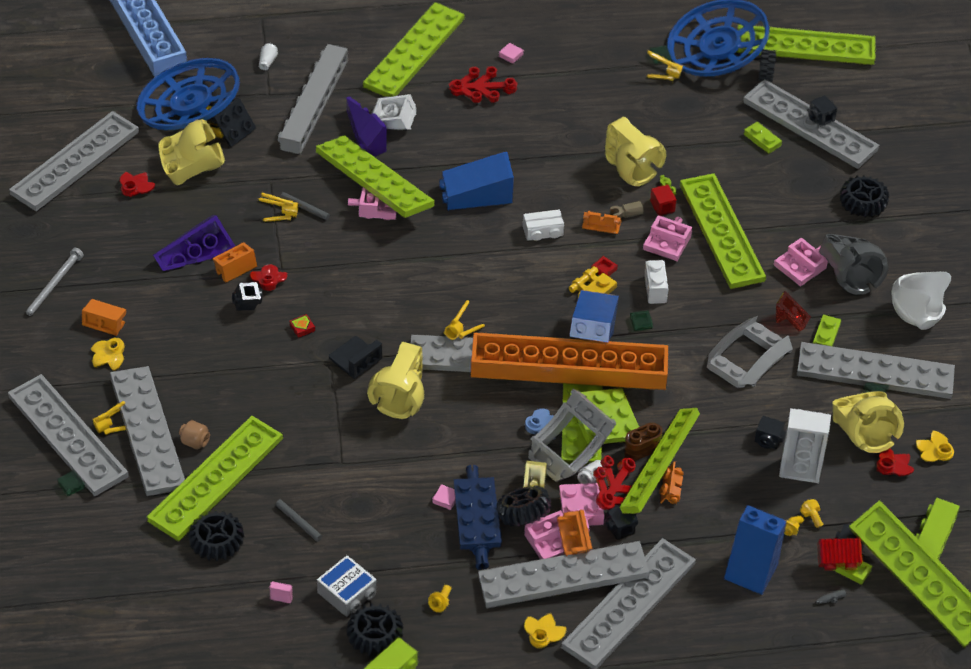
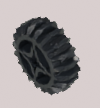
[840,175,889,218]
[496,485,552,527]
[188,509,244,562]
[347,603,404,657]

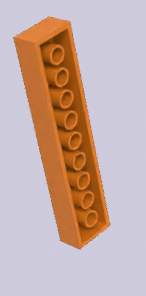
[471,333,668,390]

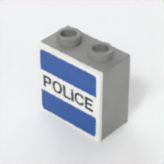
[317,556,377,617]

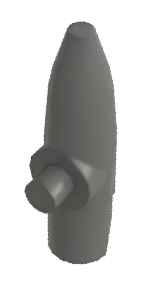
[816,589,846,604]

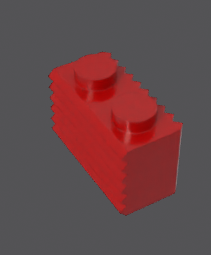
[817,538,862,571]

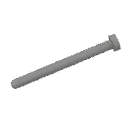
[26,248,84,316]

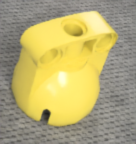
[605,117,666,186]
[159,119,225,185]
[367,342,424,419]
[833,391,904,453]

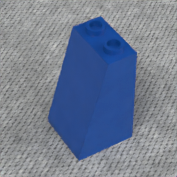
[439,152,514,210]
[570,290,619,343]
[724,506,786,595]

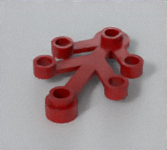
[449,66,517,103]
[593,455,636,510]

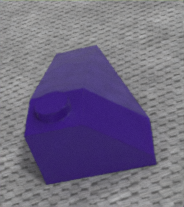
[346,96,387,157]
[153,215,235,271]

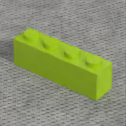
[916,498,960,560]
[364,638,418,669]

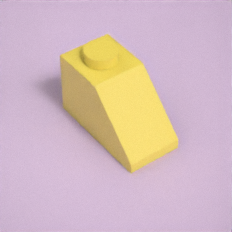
[524,461,547,488]

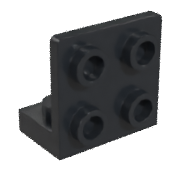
[206,98,256,146]
[329,336,382,379]

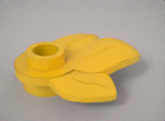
[91,338,125,371]
[916,431,954,462]
[524,614,566,648]

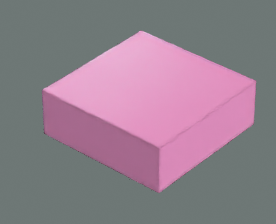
[499,43,523,64]
[433,484,455,510]
[270,582,293,604]

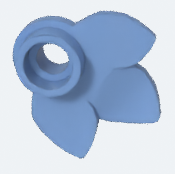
[525,409,556,439]

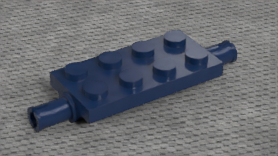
[454,465,501,570]

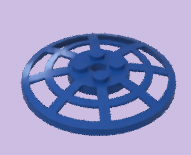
[667,0,769,76]
[137,58,240,130]

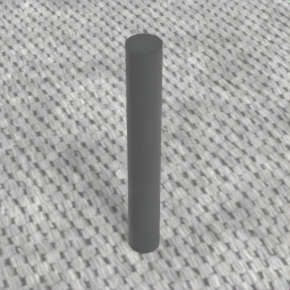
[280,192,330,220]
[275,499,322,542]

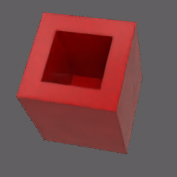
[650,185,677,216]

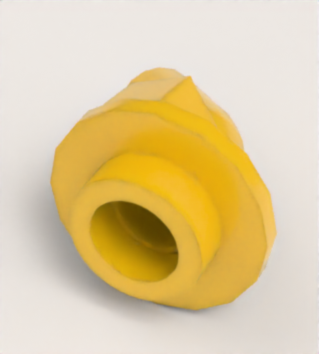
[800,499,823,528]
[784,516,804,536]
[428,585,451,612]

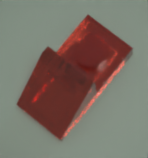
[776,291,811,331]

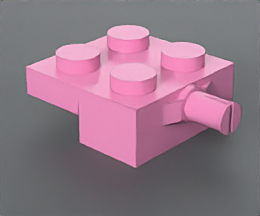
[348,187,397,220]
[643,215,692,261]
[774,238,828,286]
[559,483,604,532]
[524,510,564,559]

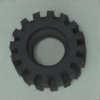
[759,49,776,82]

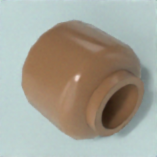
[179,420,210,449]

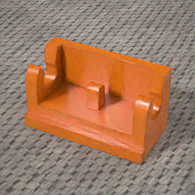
[213,242,257,282]
[82,299,126,336]
[557,509,592,556]

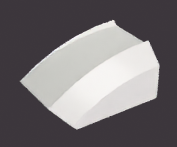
[372,95,416,130]

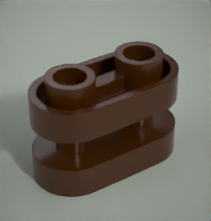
[624,423,662,460]

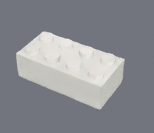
[779,408,831,483]

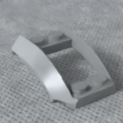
[707,316,793,388]
[528,389,616,482]

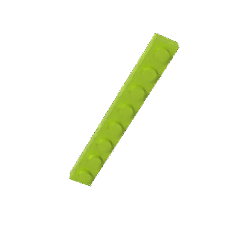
[620,408,700,514]

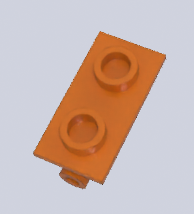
[582,211,621,234]
[659,462,684,504]

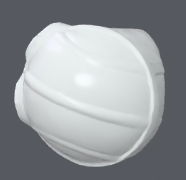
[891,272,951,330]

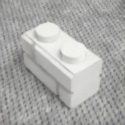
[523,209,564,241]
[644,260,668,304]

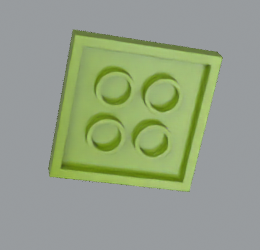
[568,388,639,445]

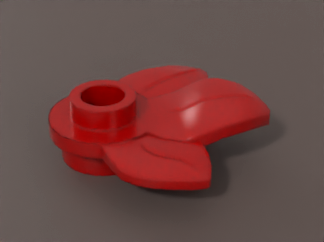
[120,172,155,197]
[250,264,288,291]
[876,448,914,476]

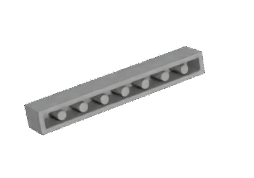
[278,44,348,155]

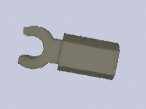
[610,201,643,218]

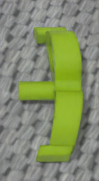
[660,175,676,195]

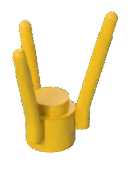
[647,51,683,81]
[258,193,298,222]
[444,300,485,340]
[92,401,126,435]

